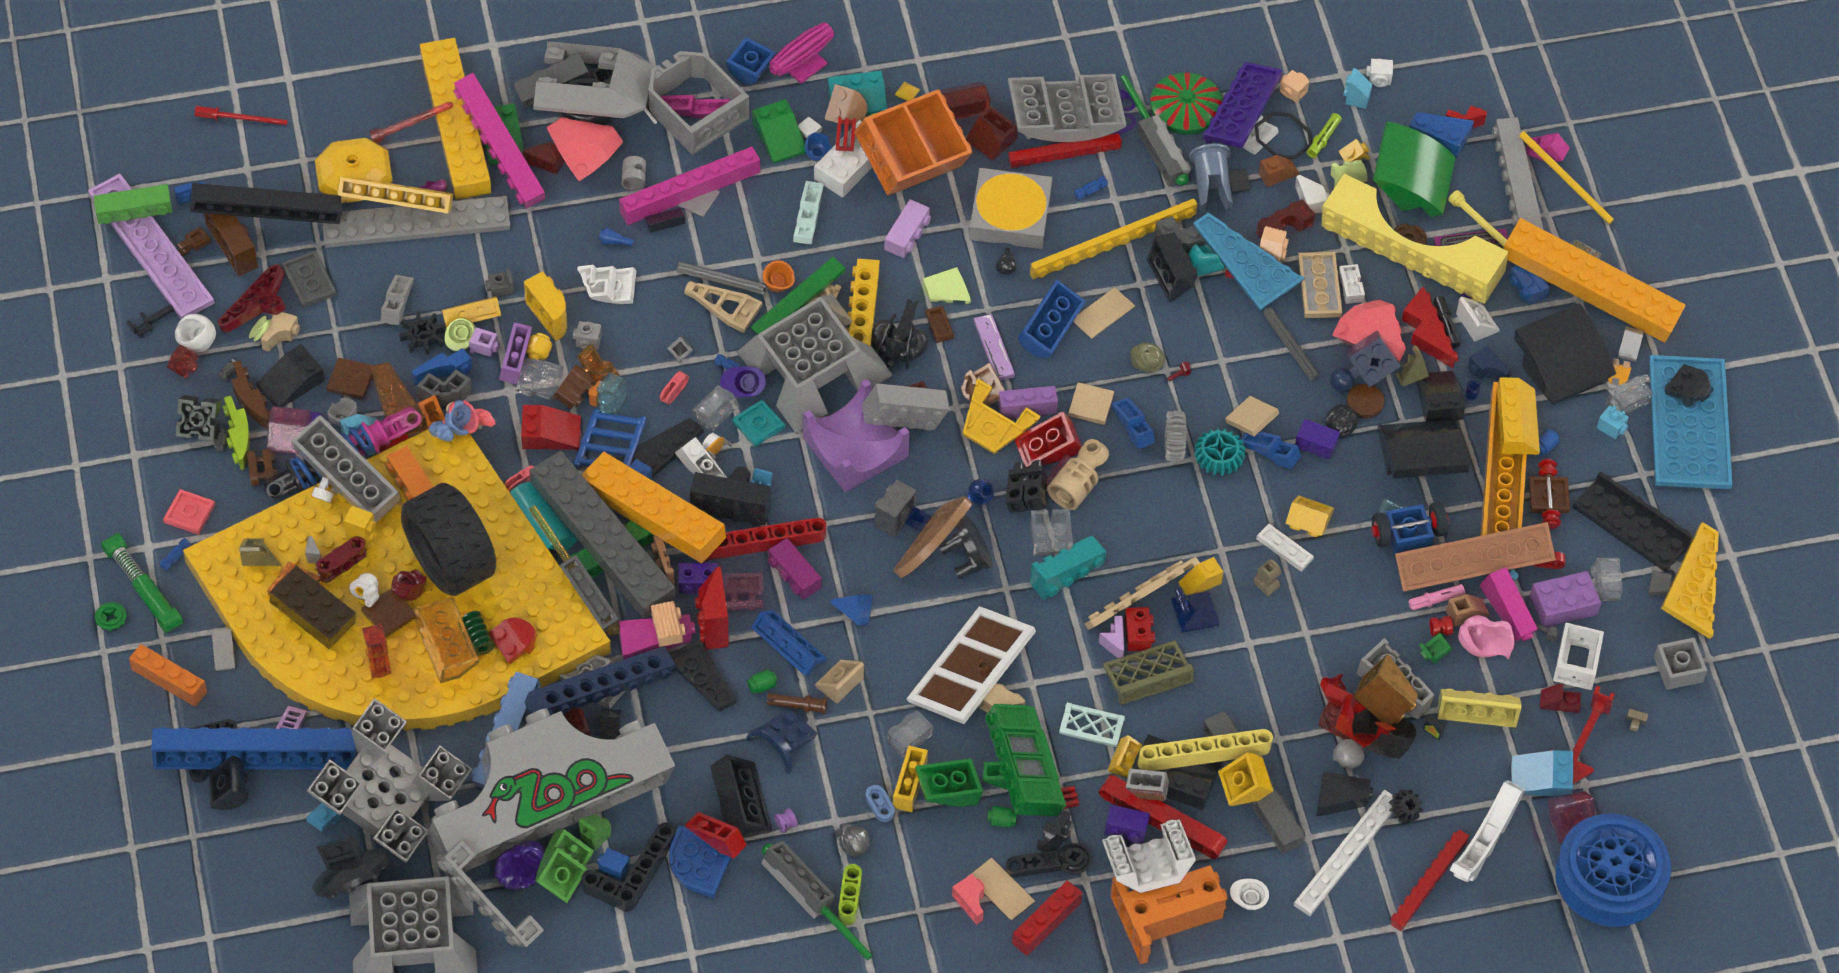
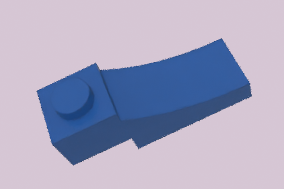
[411,348,472,386]
[1111,397,1155,449]
[1240,431,1301,469]

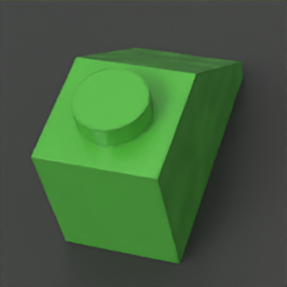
[579,814,611,851]

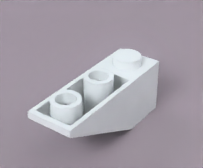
[675,437,727,478]

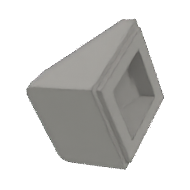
[305,536,321,564]

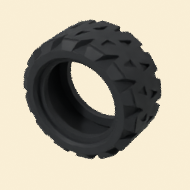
[401,483,496,596]

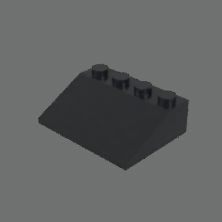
[1131,734,1223,810]

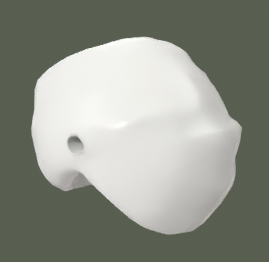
[174,314,216,353]

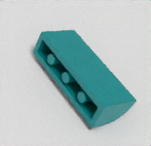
[510,481,578,552]

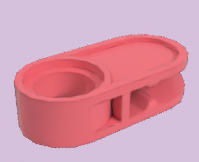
[660,371,689,405]
[504,466,534,492]

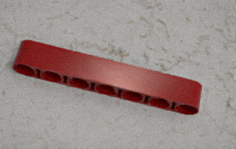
[705,518,826,561]
[1098,775,1228,859]

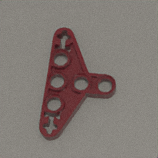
[217,264,286,332]

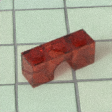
[1256,199,1315,239]
[362,624,391,678]

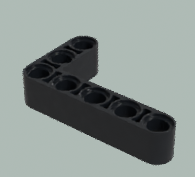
[582,822,674,912]

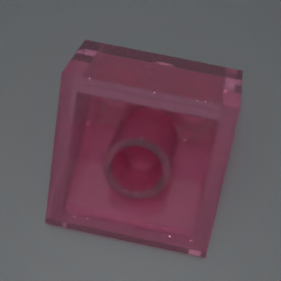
[267,406,312,454]
[1548,791,1596,843]

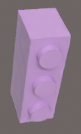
[884,199,931,258]

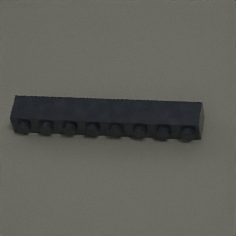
[190,183,342,224]

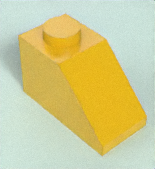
[1178,557,1223,598]

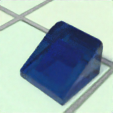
[905,506,932,532]

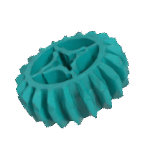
[1194,427,1246,476]

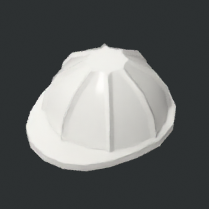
[1230,879,1269,910]

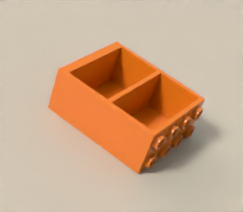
[854,89,972,196]

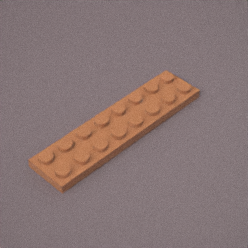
[1395,522,1556,592]

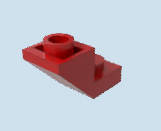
[1446,106,1487,128]

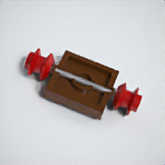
[1529,459,1570,529]

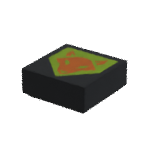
[1423,715,1445,740]

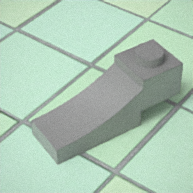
[381,275,414,325]

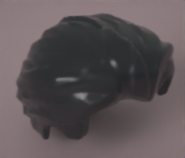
[1325,405,1358,437]

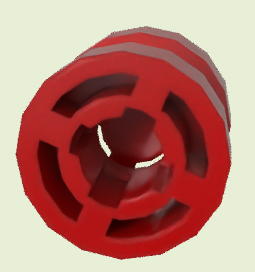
[1429,616,1453,637]

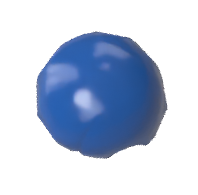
[804,132,832,161]

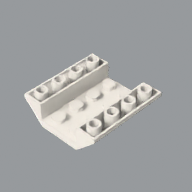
[1102,819,1196,893]

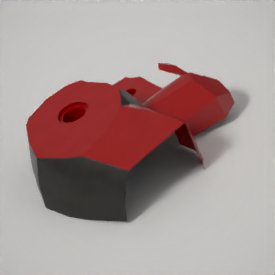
[1320,674,1417,759]

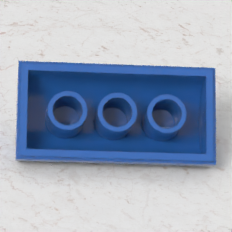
[1019,279,1086,358]

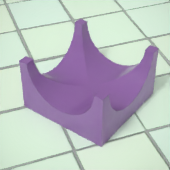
[803,379,910,492]

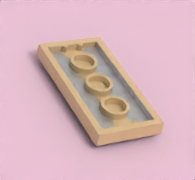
[1298,252,1342,318]

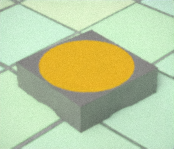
[969,168,1052,249]

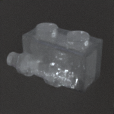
[1606,374,1653,415]

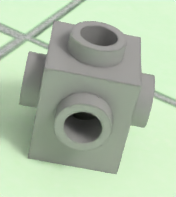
[573,321,602,350]

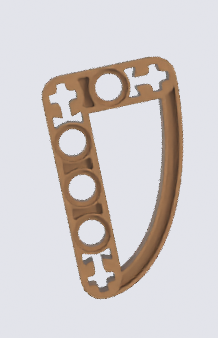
[893,496,972,578]

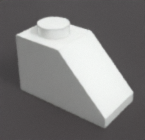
[1295,175,1329,215]

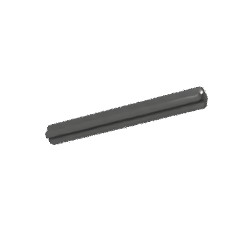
[677,261,766,294]
[1263,307,1319,381]

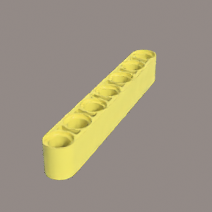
[1138,729,1273,771]

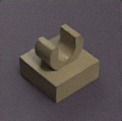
[1626,709,1648,732]

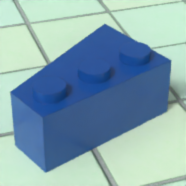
[1409,112,1474,159]

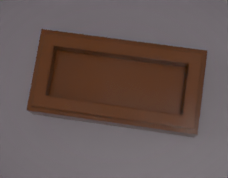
[925,306,954,343]

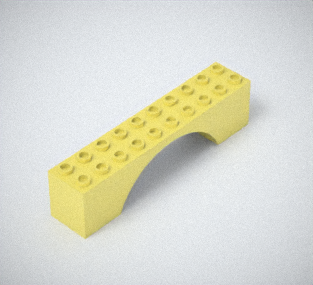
[1321,174,1508,304]

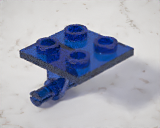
[1171,588,1219,633]

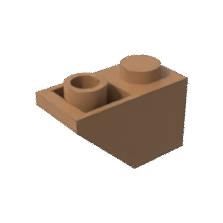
[1446,594,1490,627]

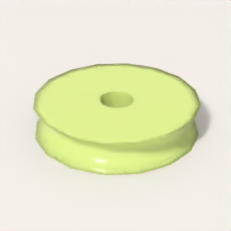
[249,315,271,342]

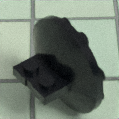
[312,834,389,899]

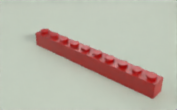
[1008,133,1122,168]
[1390,829,1470,931]

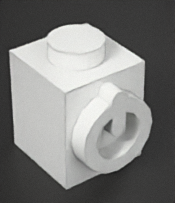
[1366,59,1393,87]

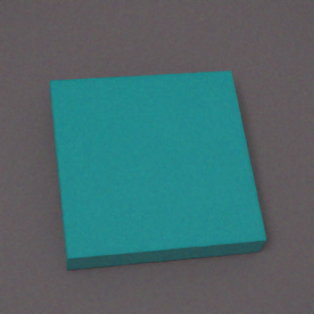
[732,399,785,447]

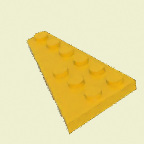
[1661,522,1719,639]

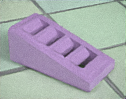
[276,706,307,729]

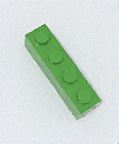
[93,184,173,224]

